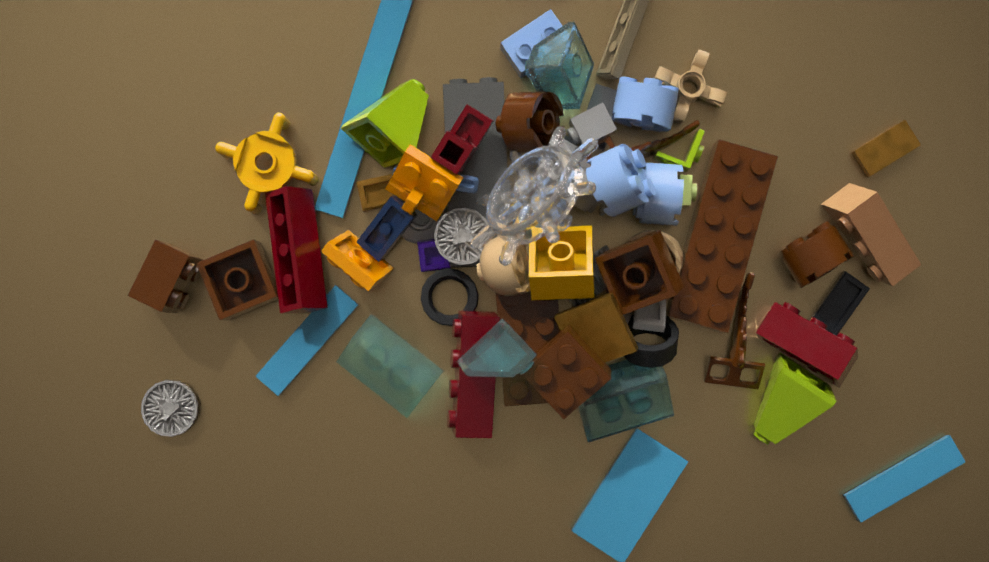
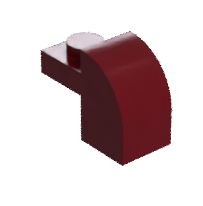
[430,104,494,174]

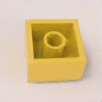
[529,225,595,300]

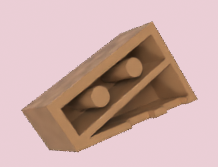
[821,183,921,286]

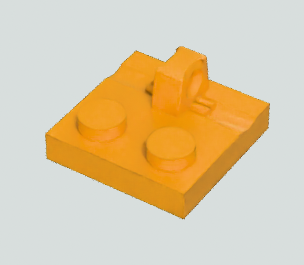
[385,144,463,221]
[321,230,394,291]

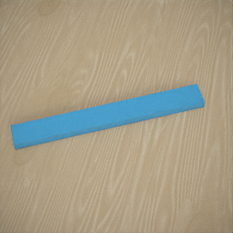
[315,0,414,219]

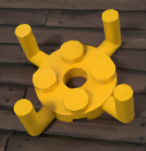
[215,113,319,215]

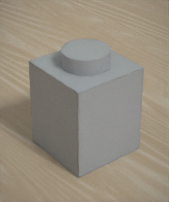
[567,103,617,150]

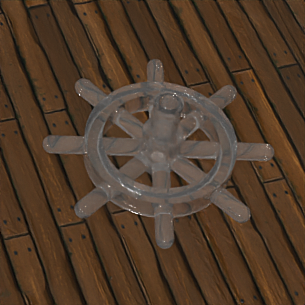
[470,126,598,266]

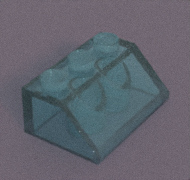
[336,314,445,418]
[577,360,674,443]

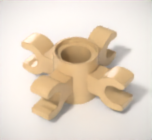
[654,49,728,124]

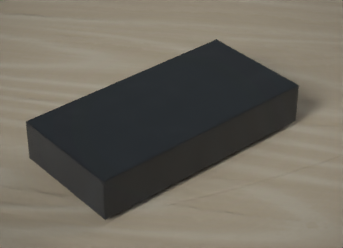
[809,271,870,336]

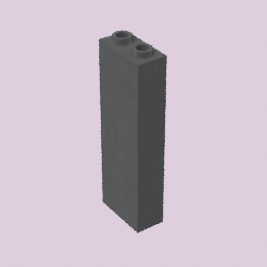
[443,77,510,268]

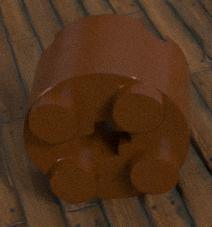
[495,91,564,154]
[781,221,854,288]

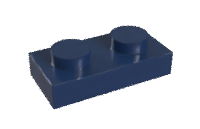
[357,195,418,262]

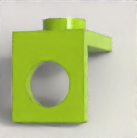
[653,129,705,172]

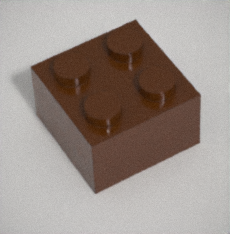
[595,230,684,315]
[128,239,203,313]
[196,239,278,321]
[521,324,611,420]

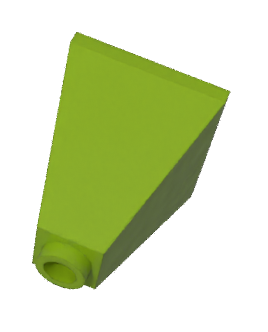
[341,79,429,168]
[754,352,837,445]

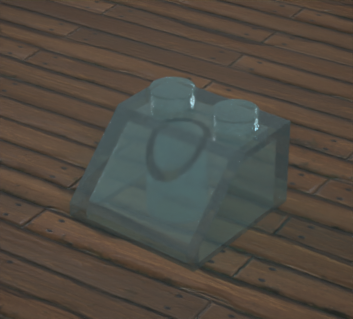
[525,21,594,110]
[457,318,537,377]

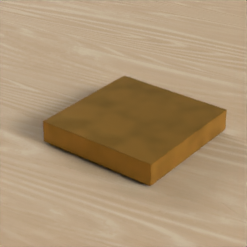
[554,292,638,363]

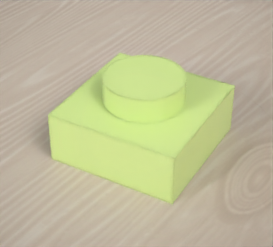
[677,174,697,209]

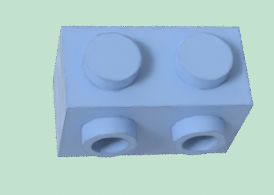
[500,9,571,78]

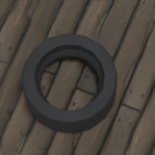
[421,268,479,326]
[623,314,679,368]

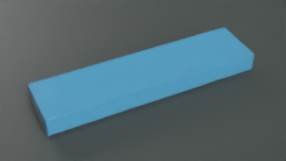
[256,285,359,396]
[843,435,965,523]

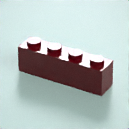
[265,186,328,314]
[447,311,500,438]

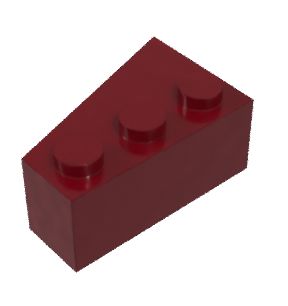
[756,302,858,388]

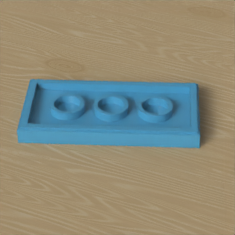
[571,428,689,562]

